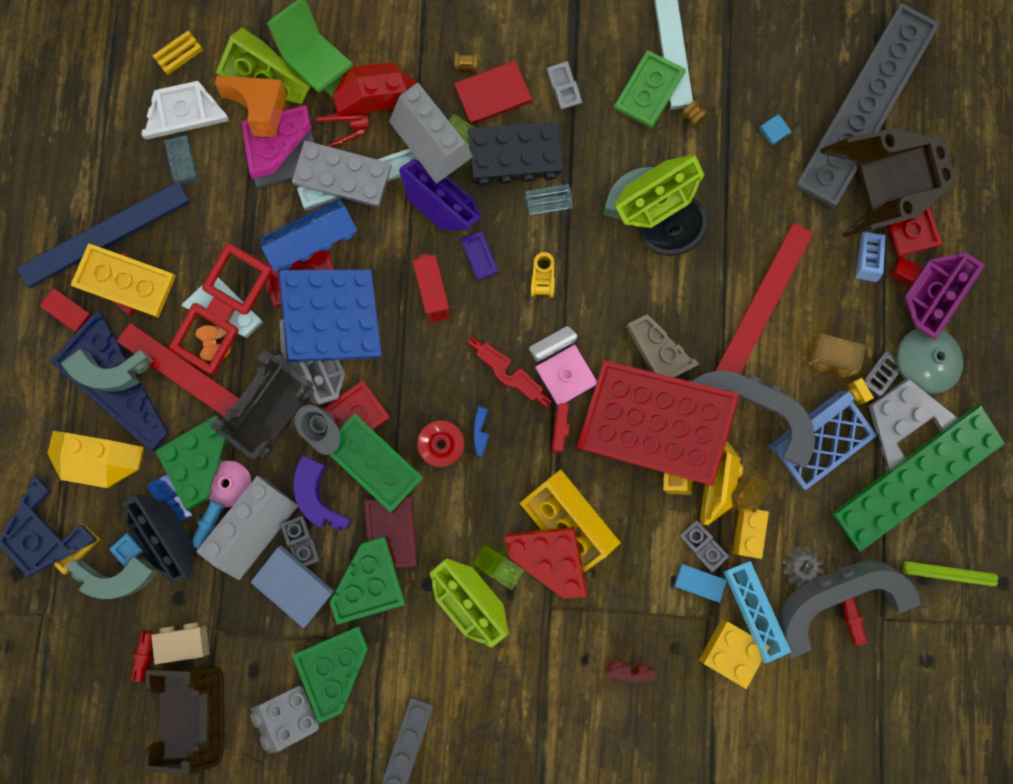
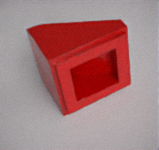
[890,257,921,287]

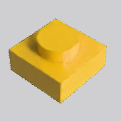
[846,378,874,405]

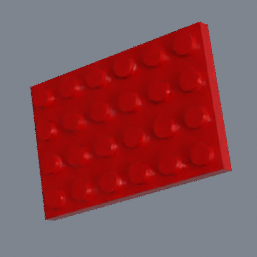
[577,360,740,487]

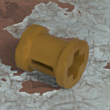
[455,52,478,73]

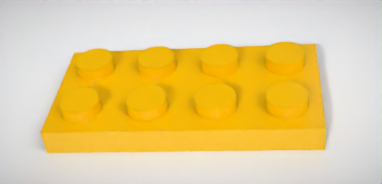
[71,243,176,318]

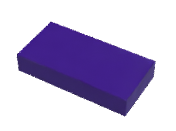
[461,231,498,281]

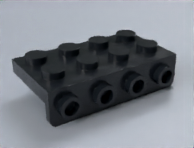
[467,121,563,186]

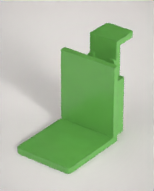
[267,0,353,98]

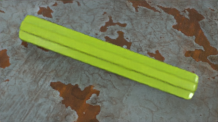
[902,561,998,586]

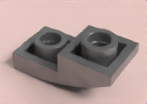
[680,520,730,573]

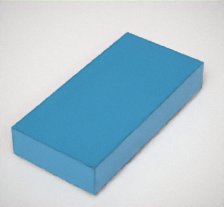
[674,564,727,603]

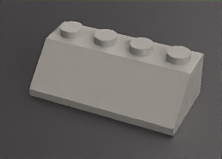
[389,83,473,184]
[196,476,299,580]

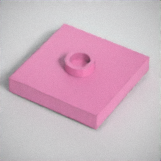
[535,345,597,406]

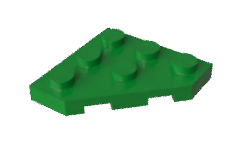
[155,415,230,511]
[330,536,406,625]
[292,626,369,723]

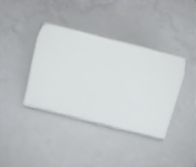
[529,327,577,362]

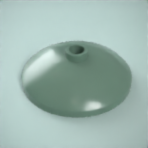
[897,328,963,394]

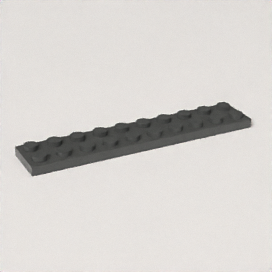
[795,3,940,208]

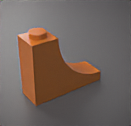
[215,76,287,137]

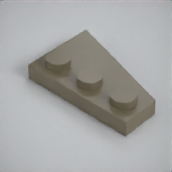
[626,314,699,378]

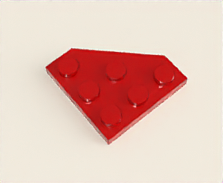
[505,527,588,599]

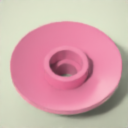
[209,461,252,507]

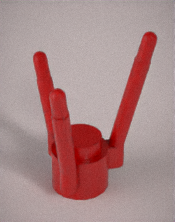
[316,112,370,148]

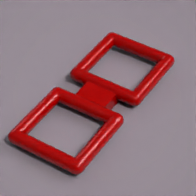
[169,243,272,375]

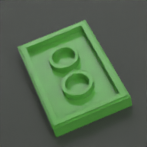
[614,50,686,129]

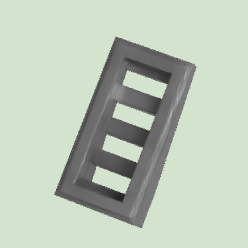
[862,350,900,399]

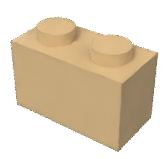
[152,622,210,664]

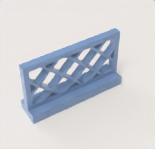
[768,391,877,491]

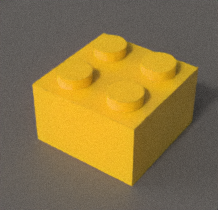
[699,619,770,689]

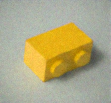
[732,507,769,559]

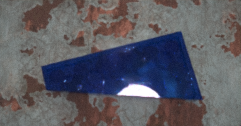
[50,310,170,452]

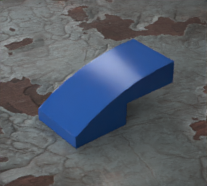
[474,407,489,458]
[146,473,192,521]

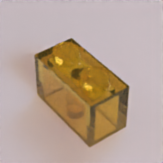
[808,333,866,377]

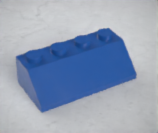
[259,199,357,272]

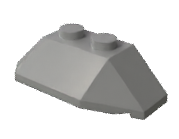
[280,319,345,406]

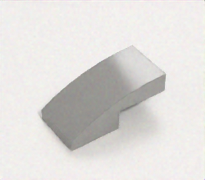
[546,61,582,110]

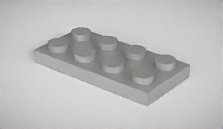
[292,141,392,208]

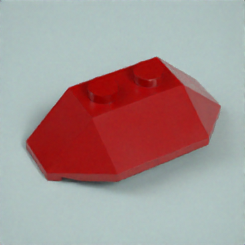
[332,62,418,116]

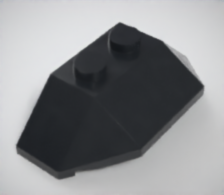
[122,494,194,584]

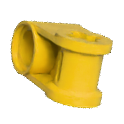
[531,252,555,298]

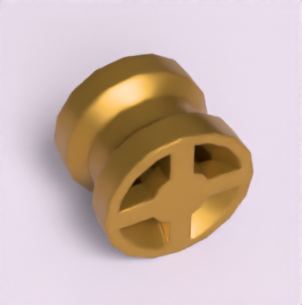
[681,99,709,128]

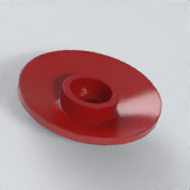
[418,421,464,467]

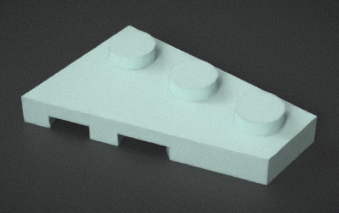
[182,278,263,338]

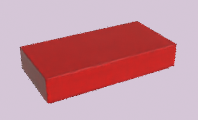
[39,288,92,333]

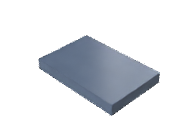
[251,546,334,628]

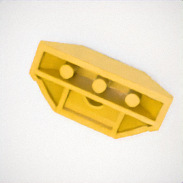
[47,431,144,488]
[699,441,743,525]

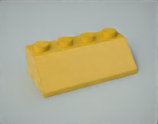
[520,470,621,572]

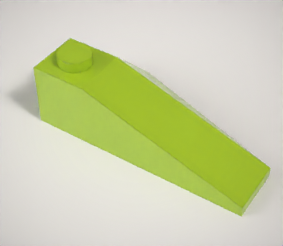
[216,28,311,104]

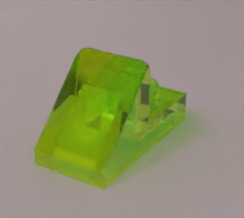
[473,544,524,590]

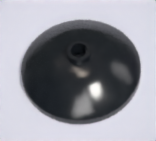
[639,198,708,256]

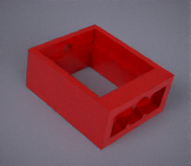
[413,254,451,324]

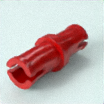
[841,597,868,646]
[130,630,156,682]

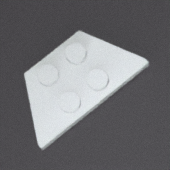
[142,81,229,140]

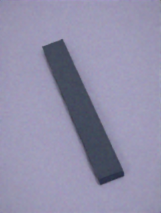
[17,182,191,289]

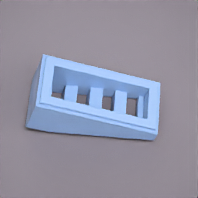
[856,232,885,282]

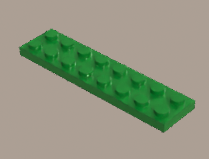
[831,405,1005,552]

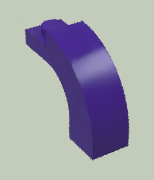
[294,456,353,531]

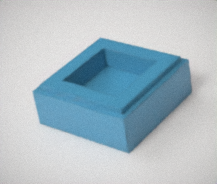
[759,114,792,146]
[109,533,143,567]

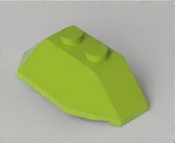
[614,154,704,228]
[430,559,509,648]

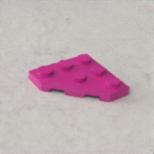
[242,105,312,179]

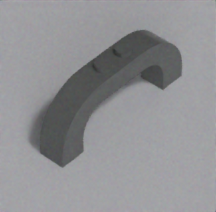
[691,371,815,469]
[777,561,921,659]

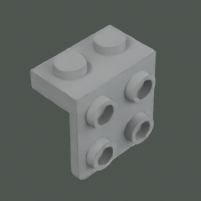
[250,686,319,753]

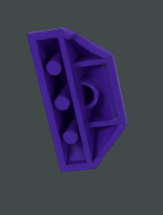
[399,159,481,230]

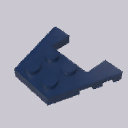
[0,476,97,576]

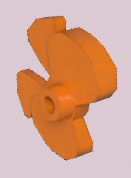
[195,325,231,361]

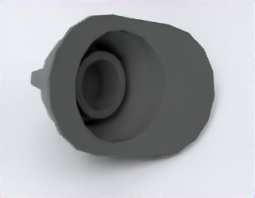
[294,405,341,455]

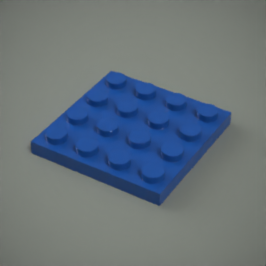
[278,270,382,362]

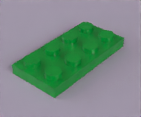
[329,414,423,512]

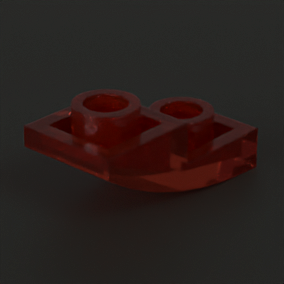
[604,661,658,682]

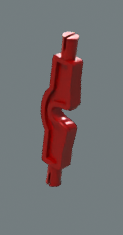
[467,336,552,408]

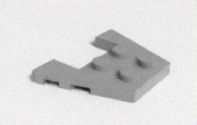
[868,379,958,472]

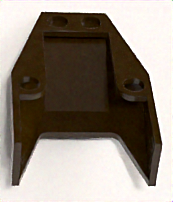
[820,128,956,238]

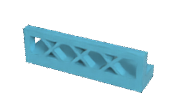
[724,561,791,664]

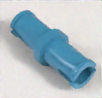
[192,500,224,549]

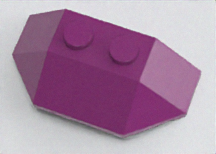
[904,252,985,340]

